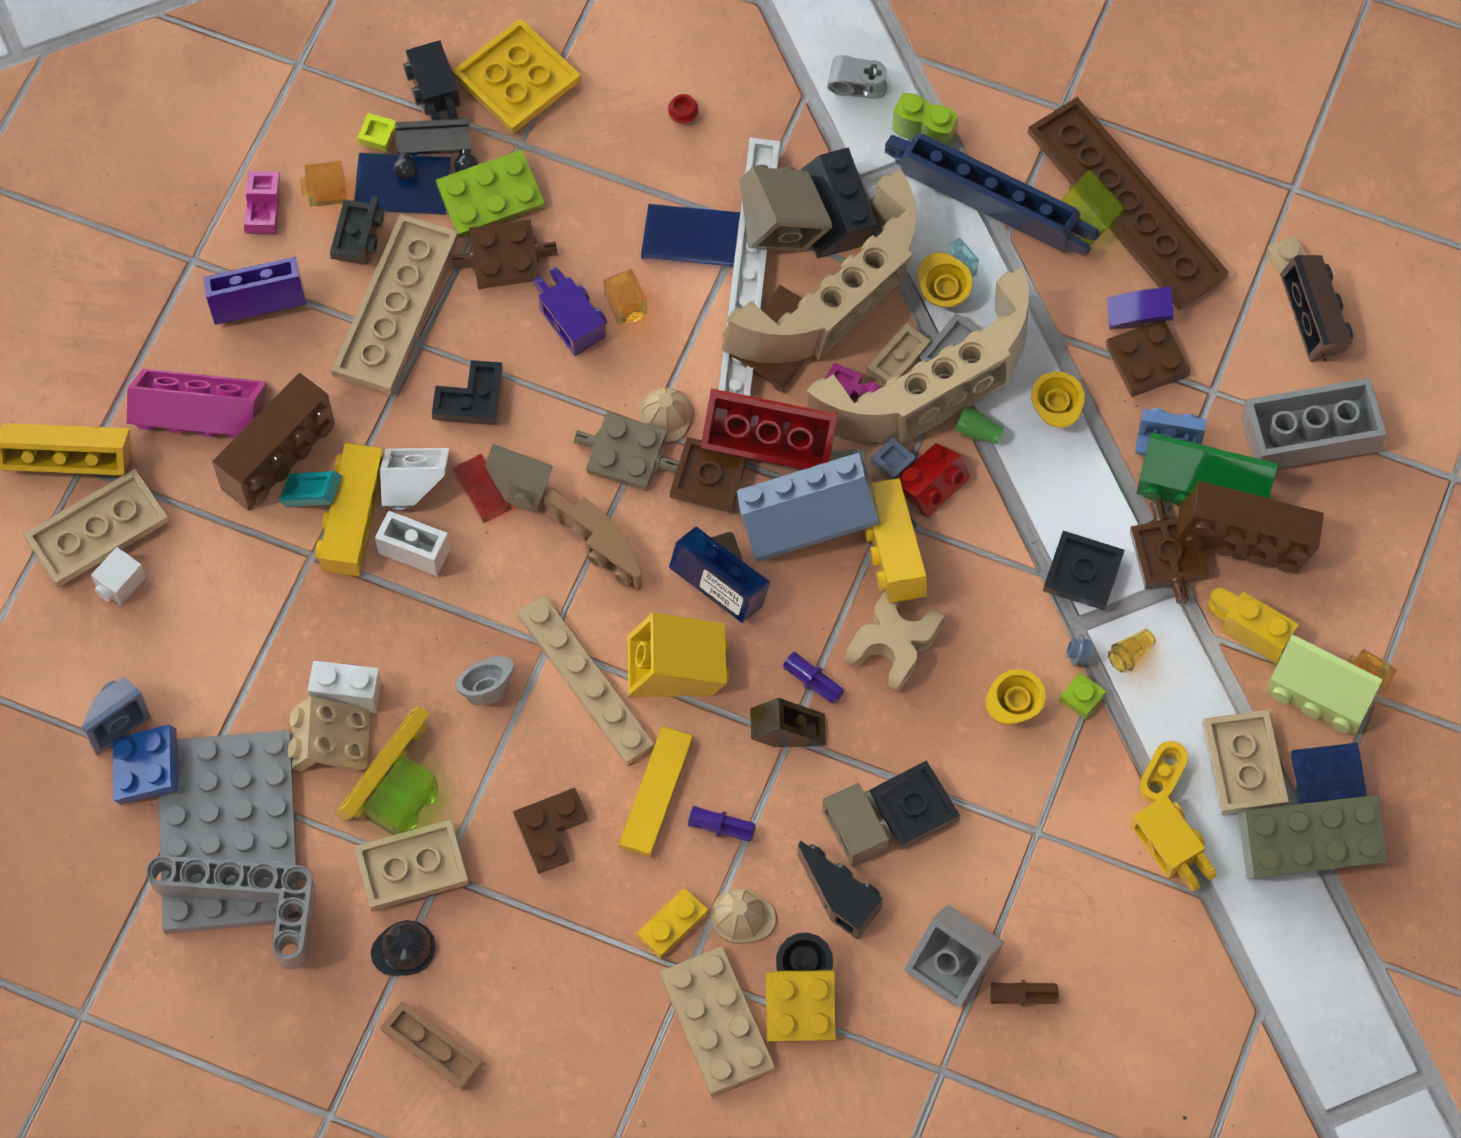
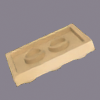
[1202,710,1289,815]
[354,819,469,912]

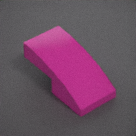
[244,171,280,234]

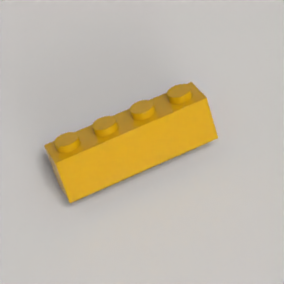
[0,423,132,475]
[315,443,384,577]
[864,478,927,603]

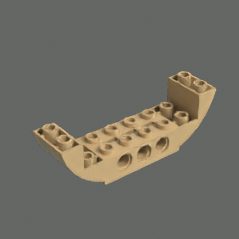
[721,168,916,364]
[806,267,1029,445]

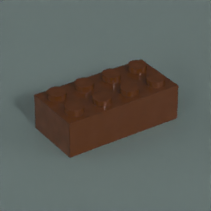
[212,372,335,511]
[1175,481,1324,572]

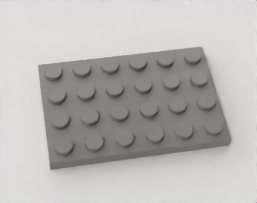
[159,730,299,934]

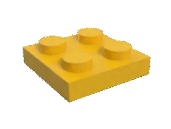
[766,970,836,1041]

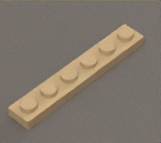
[517,595,654,766]

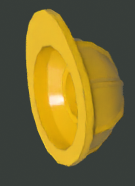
[918,253,972,308]
[1031,371,1085,428]
[985,669,1046,725]

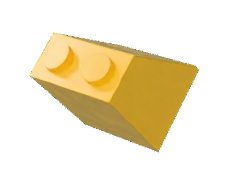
[627,612,730,697]

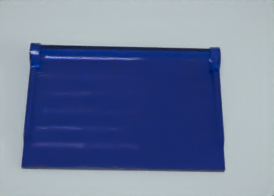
[354,152,451,215]
[641,204,740,268]

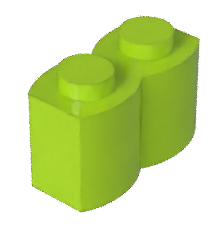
[892,93,958,147]

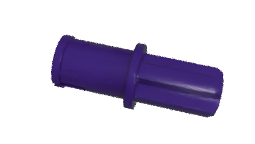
[783,651,844,704]
[688,806,756,842]

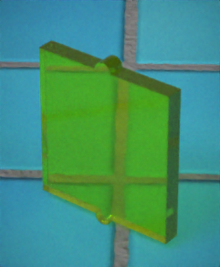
[1061,170,1125,245]

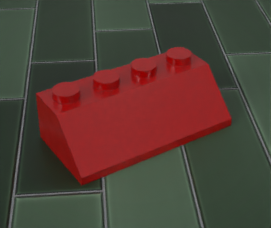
[700,388,838,469]

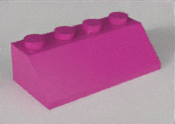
[127,368,267,439]

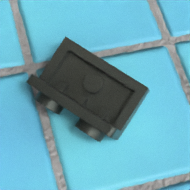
[330,196,385,265]

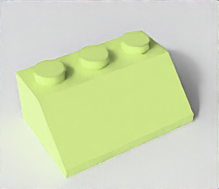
[1266,634,1383,736]

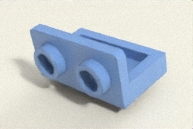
[1135,408,1207,456]

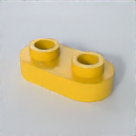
[1139,741,1188,804]

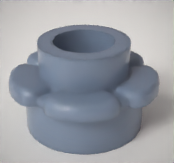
[1066,634,1093,666]

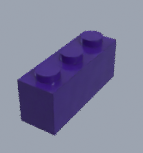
[203,256,307,325]

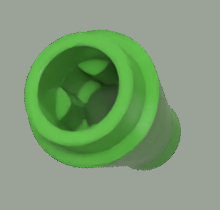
[955,407,1004,445]

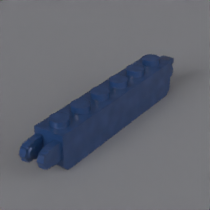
[885,133,1100,256]

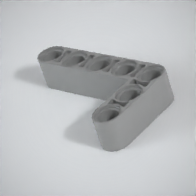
[146,856,315,970]

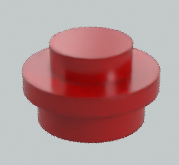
[668,94,699,124]

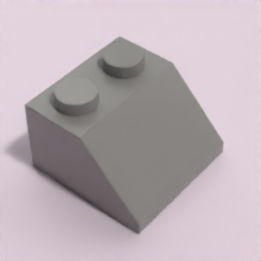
[904,905,1004,1008]

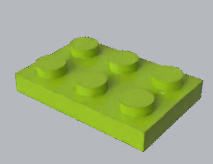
[436,149,545,238]

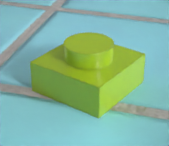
[1059,673,1106,720]

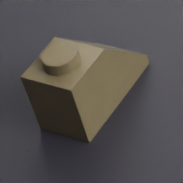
[484,444,553,513]

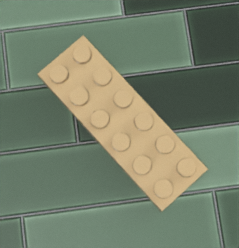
[331,214,459,394]

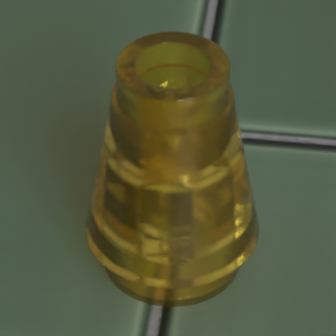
[1108,629,1156,673]

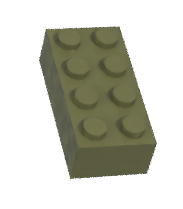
[1238,795,1387,878]

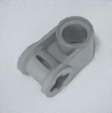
[827,55,887,99]

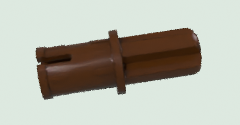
[990,980,1059,1007]

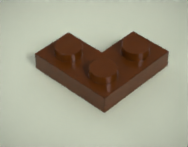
[513,787,588,874]

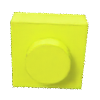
[357,113,396,152]

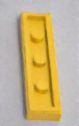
[619,726,693,858]

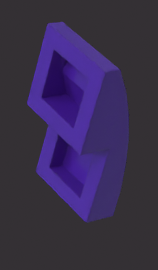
[1107,287,1174,329]

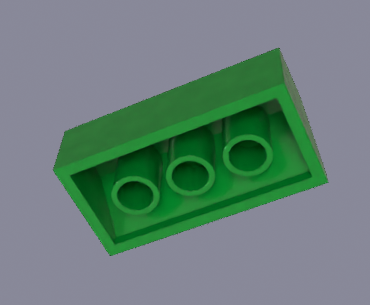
[1136,432,1278,507]

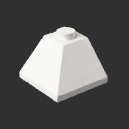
[380,448,449,510]

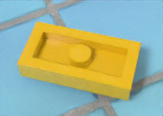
[636,887,708,960]

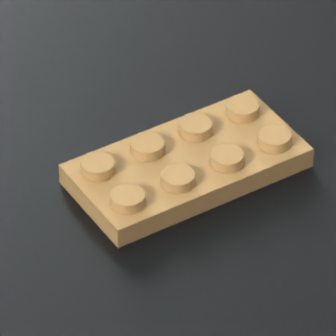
[23,469,169,588]
[659,946,775,1097]

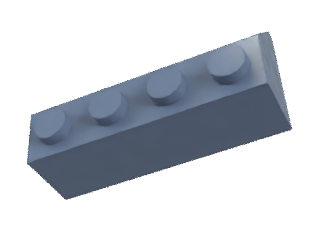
[737,452,880,562]

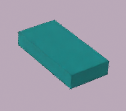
[279,471,342,507]

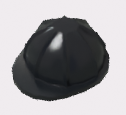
[371,920,436,976]
[776,932,833,971]

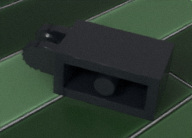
[403,40,460,120]

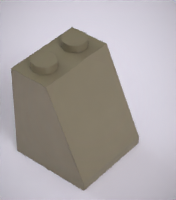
[739,165,832,252]

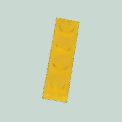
[334,706,430,821]

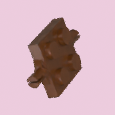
[451,219,558,289]
[1130,499,1209,604]

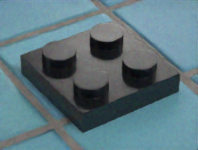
[1043,530,1125,611]
[869,760,960,850]

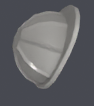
[456,656,515,706]

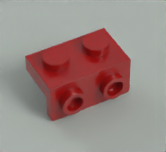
[897,443,970,517]

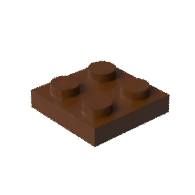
[1106,321,1190,397]
[670,437,748,513]

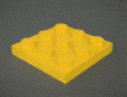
[452,18,581,134]

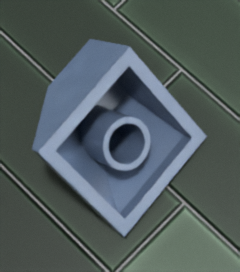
[82,676,151,755]

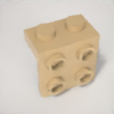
[288,696,370,772]

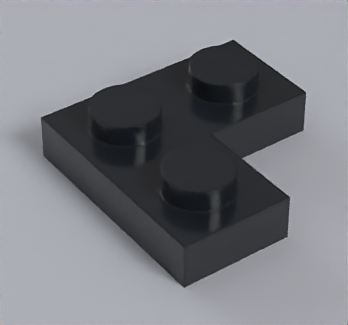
[432,360,503,425]

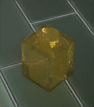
[300,161,347,207]
[603,269,647,325]

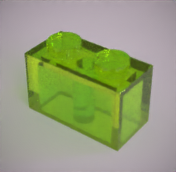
[364,755,438,835]

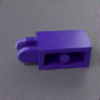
[533,267,607,356]

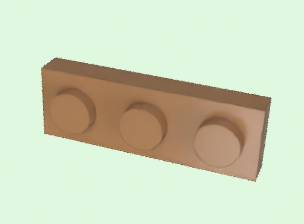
[380,1002,483,1091]

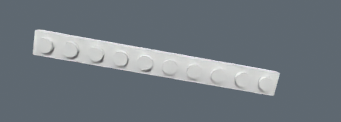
[718,137,780,396]

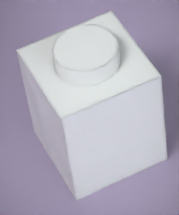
[91,547,146,606]

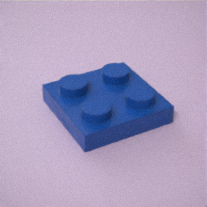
[112,724,178,805]

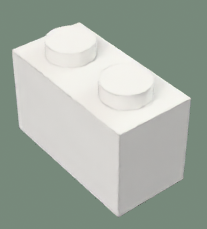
[375,510,450,576]
[308,661,382,713]

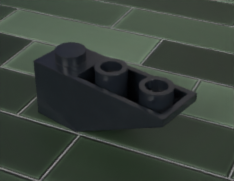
[797,841,883,940]

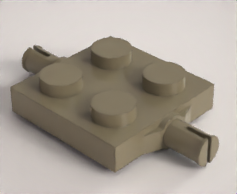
[574,412,679,491]

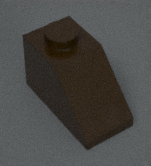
[750,697,826,747]

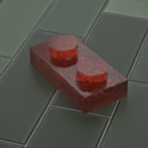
[453,454,512,523]

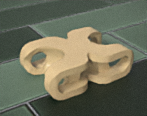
[845,592,945,692]

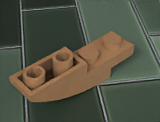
[543,488,642,591]

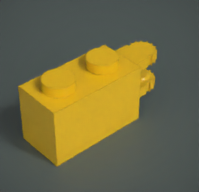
[1207,587,1299,664]
[1130,795,1217,891]

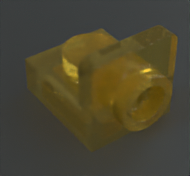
[1347,648,1397,691]

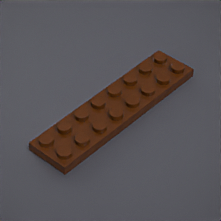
[1028,97,1229,310]

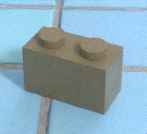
[822,783,891,867]

